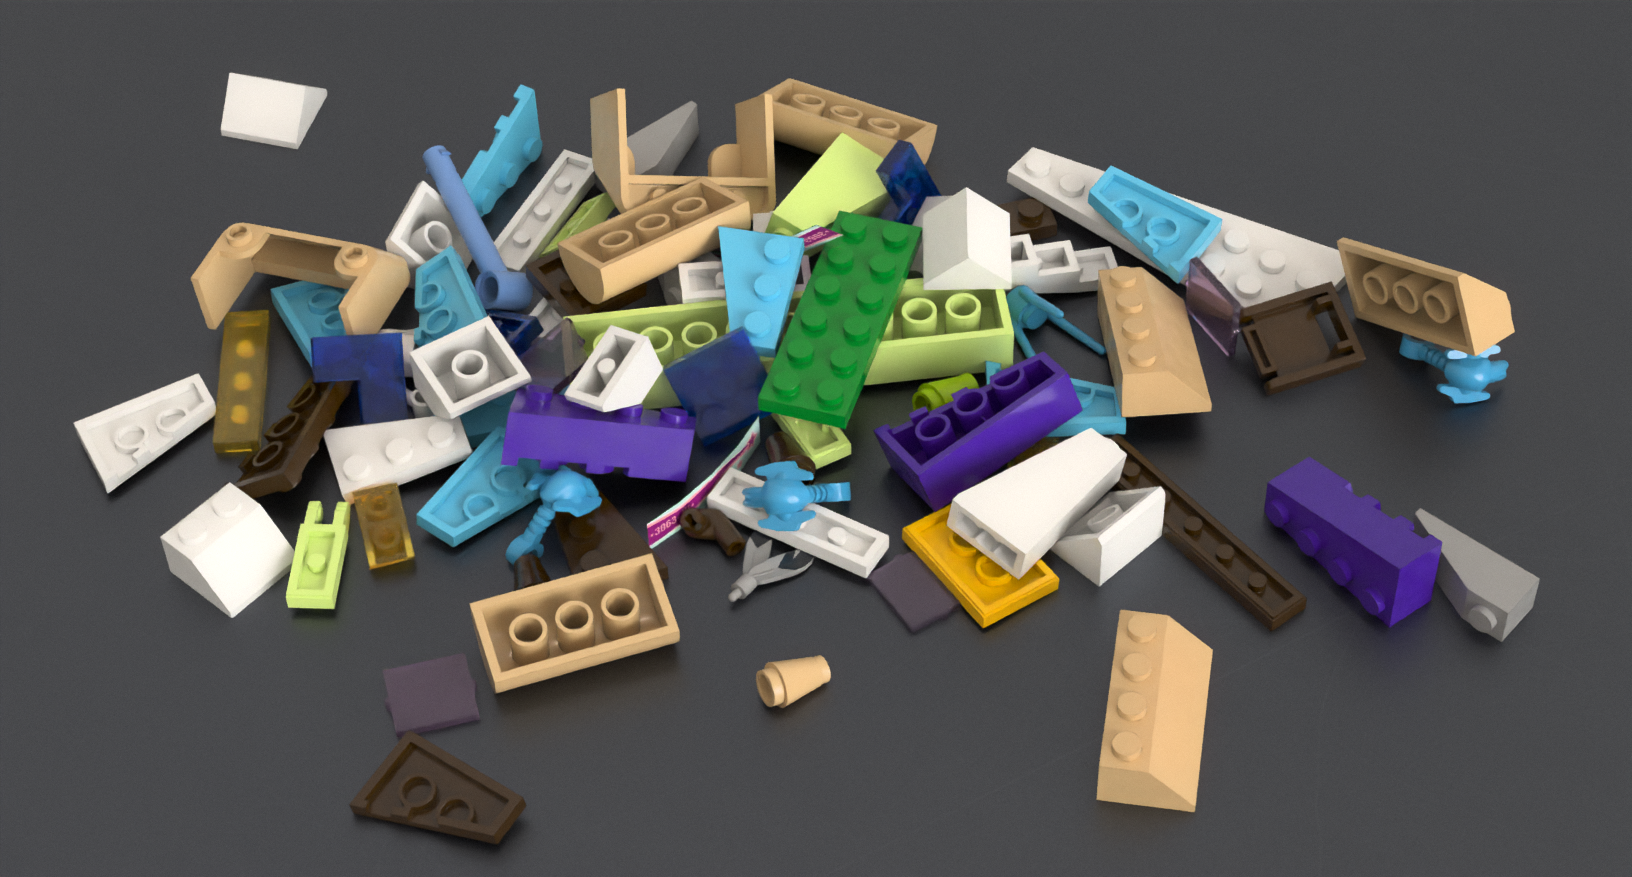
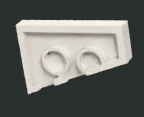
[74,373,218,493]
[324,416,473,505]

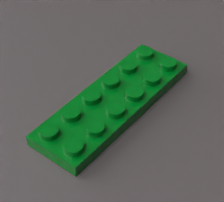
[758,210,922,429]

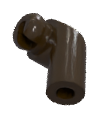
[680,507,746,556]

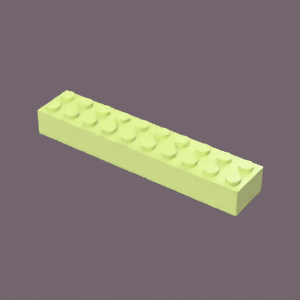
[563,278,1014,409]

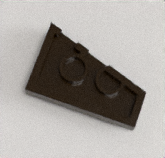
[552,477,669,580]

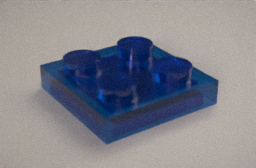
[663,326,772,447]

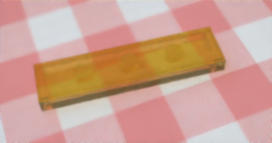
[213,310,271,453]

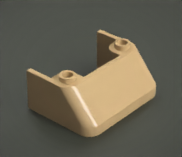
[590,88,776,222]
[191,223,411,359]

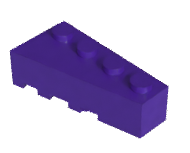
[873,351,1083,512]
[501,385,697,482]
[1264,457,1443,628]

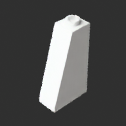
[946,428,1127,580]

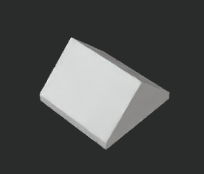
[221,73,327,149]
[385,181,473,289]
[922,187,1012,290]
[1050,486,1166,587]

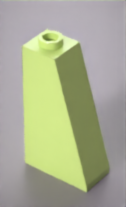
[765,132,913,257]

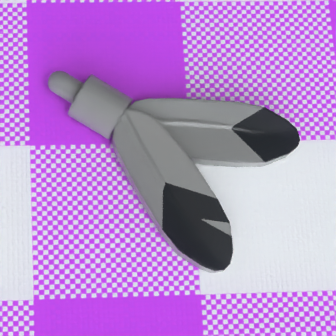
[728,530,814,602]

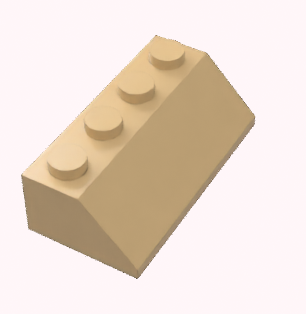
[1337,237,1515,357]
[1097,266,1212,417]
[1096,610,1213,812]

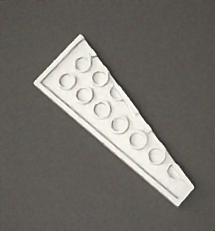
[1007,147,1347,323]

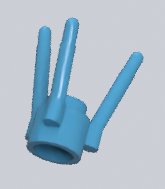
[1006,285,1106,359]

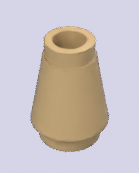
[756,655,831,708]

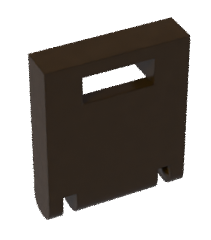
[1233,281,1366,395]

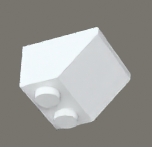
[409,316,531,419]
[160,482,295,618]

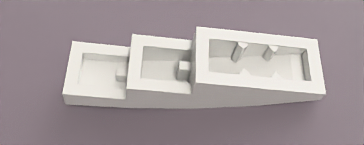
[1004,234,1118,293]

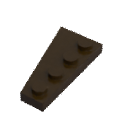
[221,357,360,499]

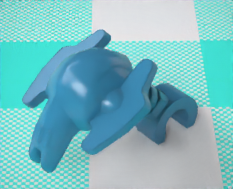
[1399,333,1509,403]
[742,461,851,531]
[505,469,602,566]

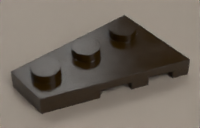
[349,730,527,844]

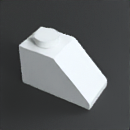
[564,325,663,412]

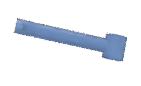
[422,145,533,311]

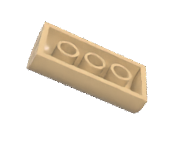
[759,78,938,183]
[557,177,751,304]
[469,553,680,694]

